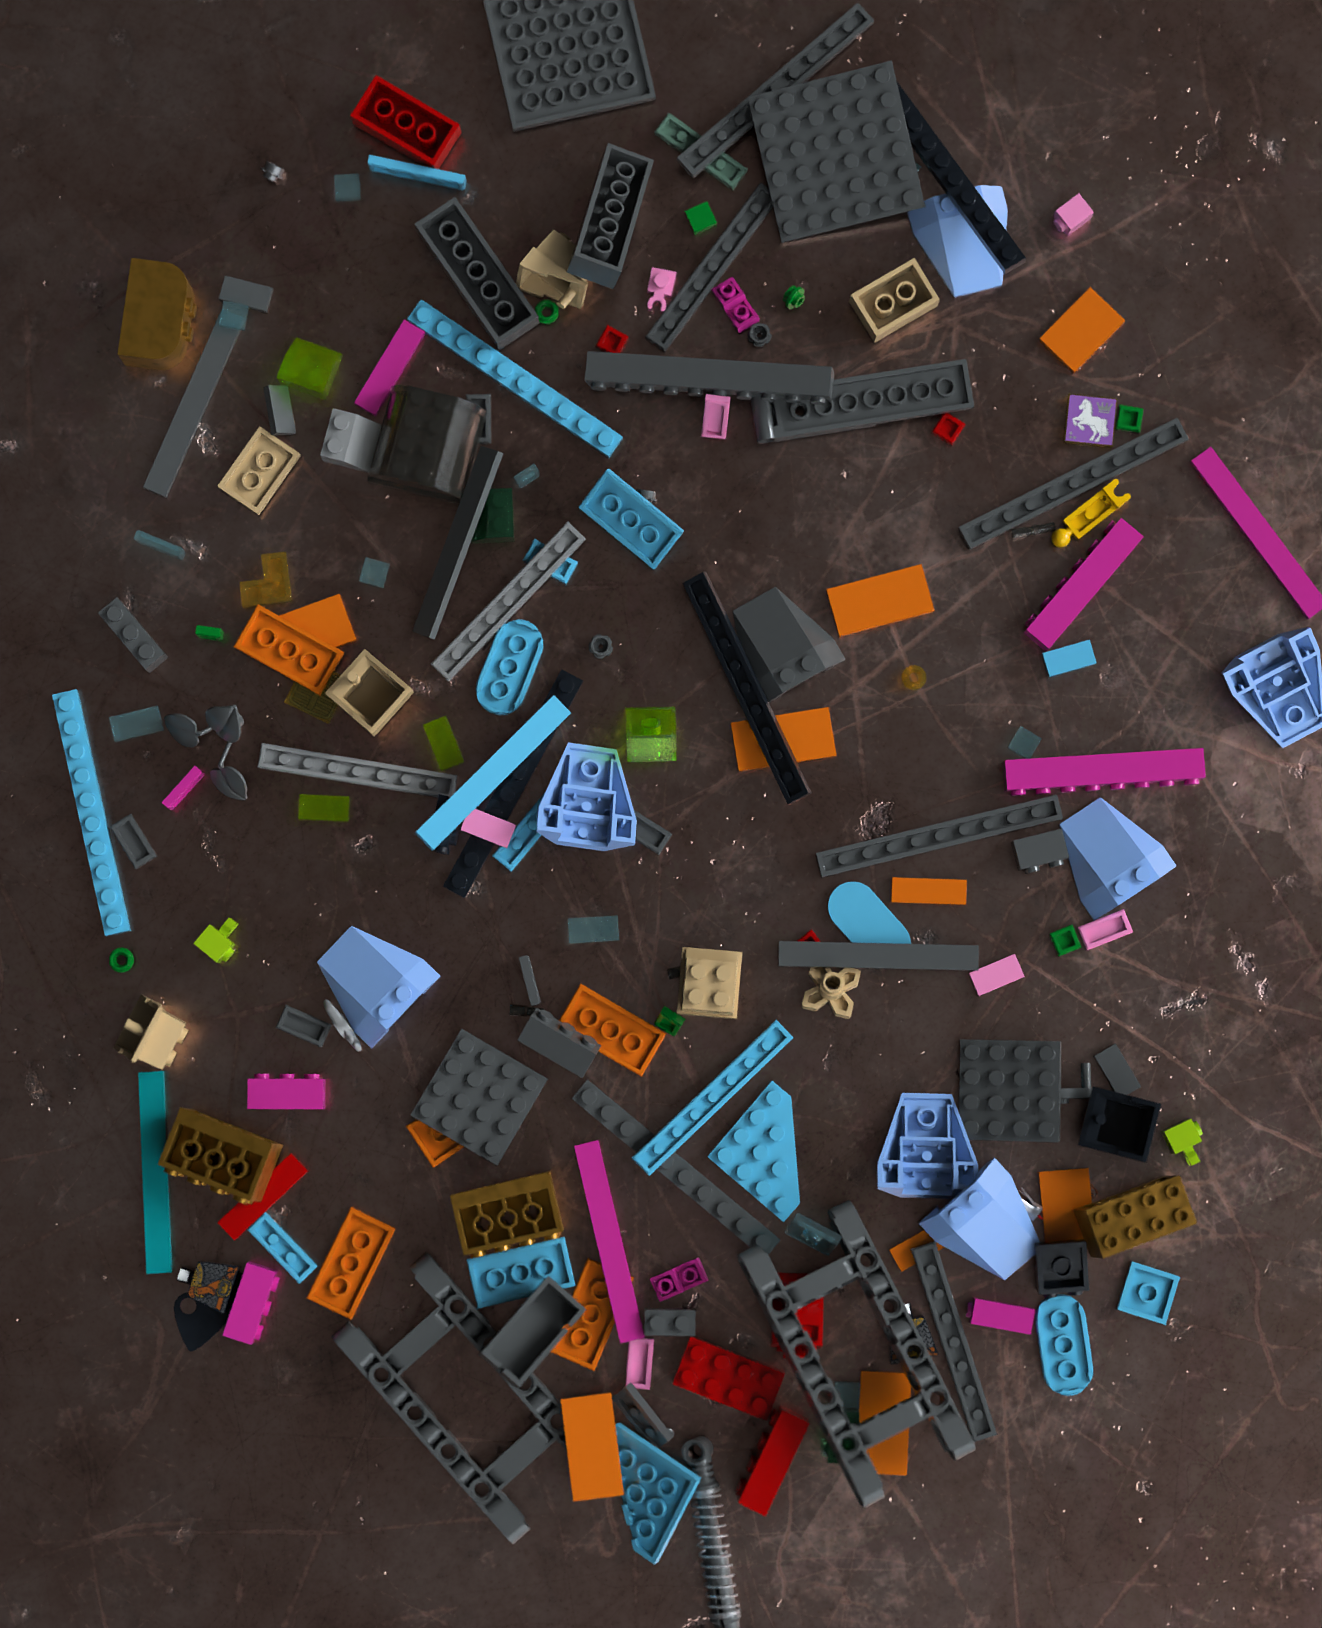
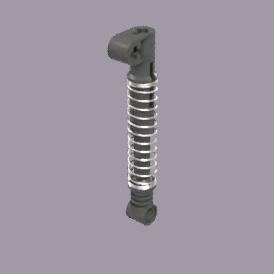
[682,1436,741,1628]

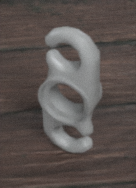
[323,999,362,1052]

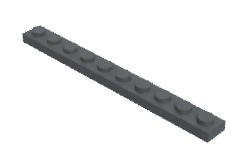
[677,3,874,178]
[958,418,1189,550]
[816,795,1063,878]
[572,1079,780,1255]

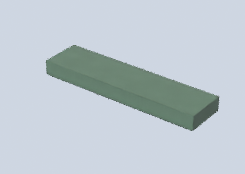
[654,113,748,190]

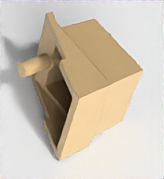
[516,230,588,309]
[325,649,414,736]
[677,947,742,1019]
[113,994,189,1069]

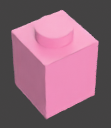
[1053,194,1094,236]

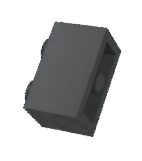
[1011,829,1069,874]
[645,1308,696,1336]

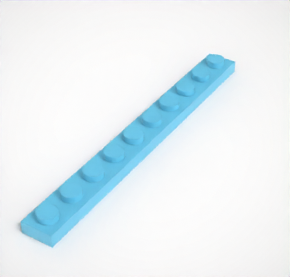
[407,299,623,458]
[52,689,131,936]

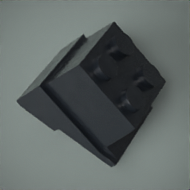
[1078,1086,1161,1163]

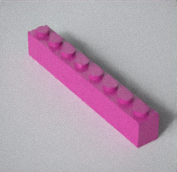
[1002,748,1206,796]

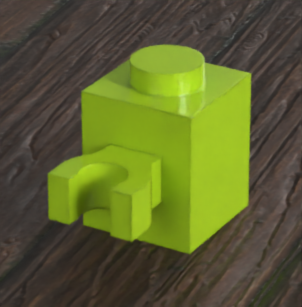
[194,917,239,964]
[1160,1118,1203,1166]

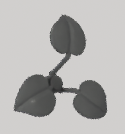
[164,705,248,800]

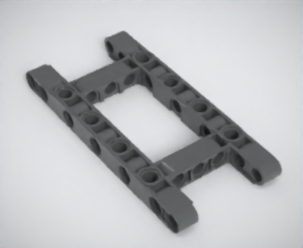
[737,1200,975,1508]
[331,1252,567,1544]

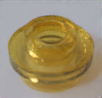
[902,665,926,690]

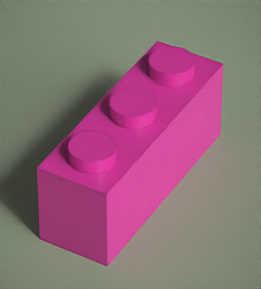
[247,1074,326,1109]
[222,1261,280,1345]

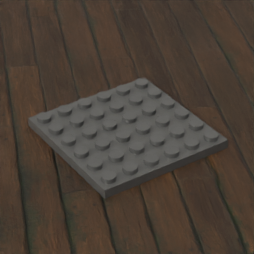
[483,0,656,132]
[748,60,925,243]

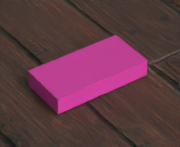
[161,766,205,810]

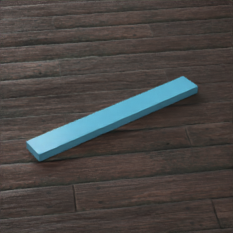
[415,695,571,850]
[632,1020,793,1176]

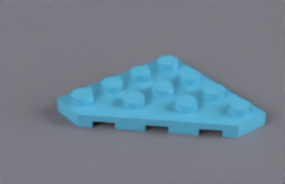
[707,1081,800,1222]
[615,1423,701,1564]

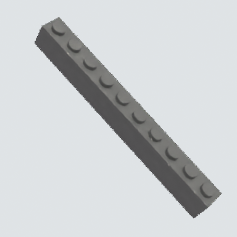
[585,351,834,405]

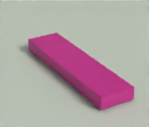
[354,320,426,417]

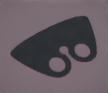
[174,1272,243,1352]

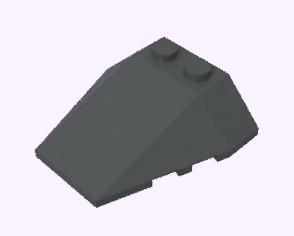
[732,587,846,703]

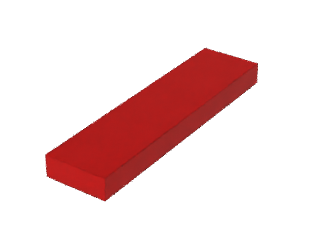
[217,1153,308,1241]

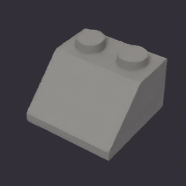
[320,408,383,473]

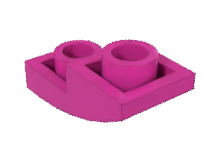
[712,277,760,333]
[650,1257,709,1302]

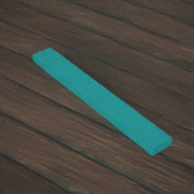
[138,1071,173,1274]

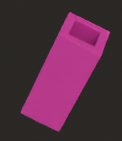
[965,1297,1035,1335]

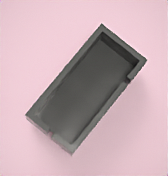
[478,1276,586,1388]

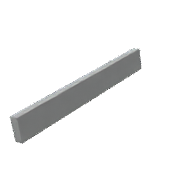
[431,522,586,681]
[257,743,458,798]

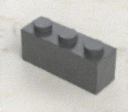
[98,597,169,673]
[518,1008,602,1078]

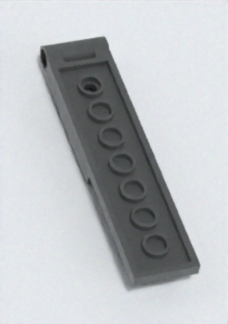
[750,359,974,443]

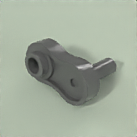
[1061,1063,1092,1104]

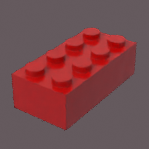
[350,75,461,169]
[672,1336,785,1421]
[734,1405,810,1517]

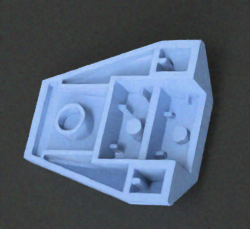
[907,185,1007,298]
[1222,627,1322,748]
[536,742,637,851]
[1059,797,1176,921]
[317,926,440,1048]
[877,1093,979,1199]
[919,1157,1040,1280]

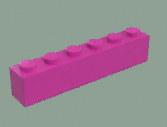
[1024,518,1144,652]

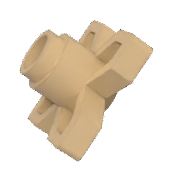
[802,967,861,1019]

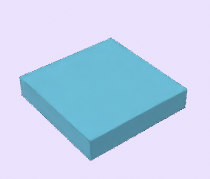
[1116,1261,1180,1325]

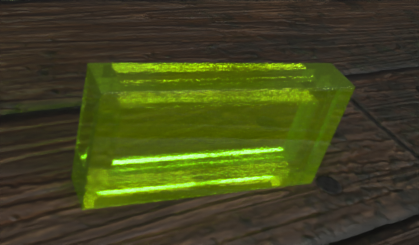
[423,716,464,771]
[298,794,350,822]

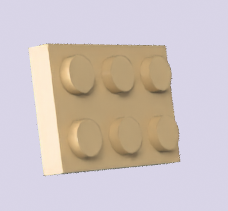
[217,427,301,516]

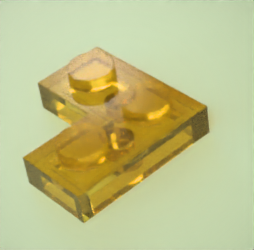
[240,551,293,608]

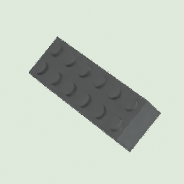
[567,143,654,289]
[415,197,539,350]

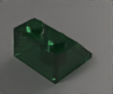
[470,488,515,544]

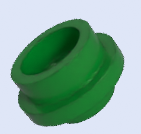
[783,285,805,310]
[534,299,559,324]
[109,948,134,973]

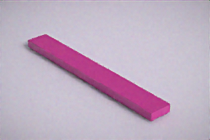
[1190,447,1322,620]
[574,1140,645,1343]

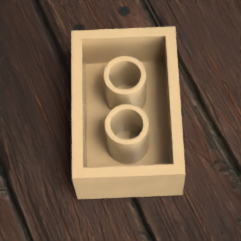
[849,258,940,343]

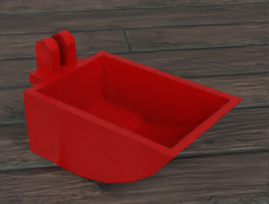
[771,1272,824,1358]

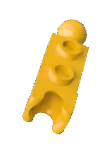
[1051,479,1131,548]

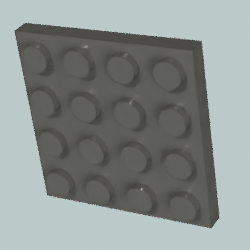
[411,1029,548,1166]
[959,1039,1061,1142]

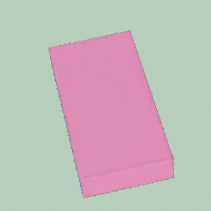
[701,394,730,439]
[461,809,516,848]
[1077,909,1133,951]
[968,954,1025,996]
[625,1338,654,1390]

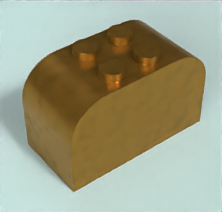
[117,258,197,370]

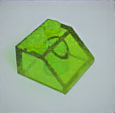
[277,337,343,400]
[626,707,677,762]

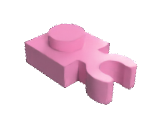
[647,267,676,313]

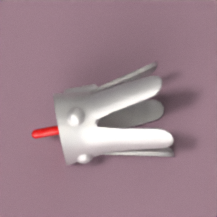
[1018,1187,1044,1222]

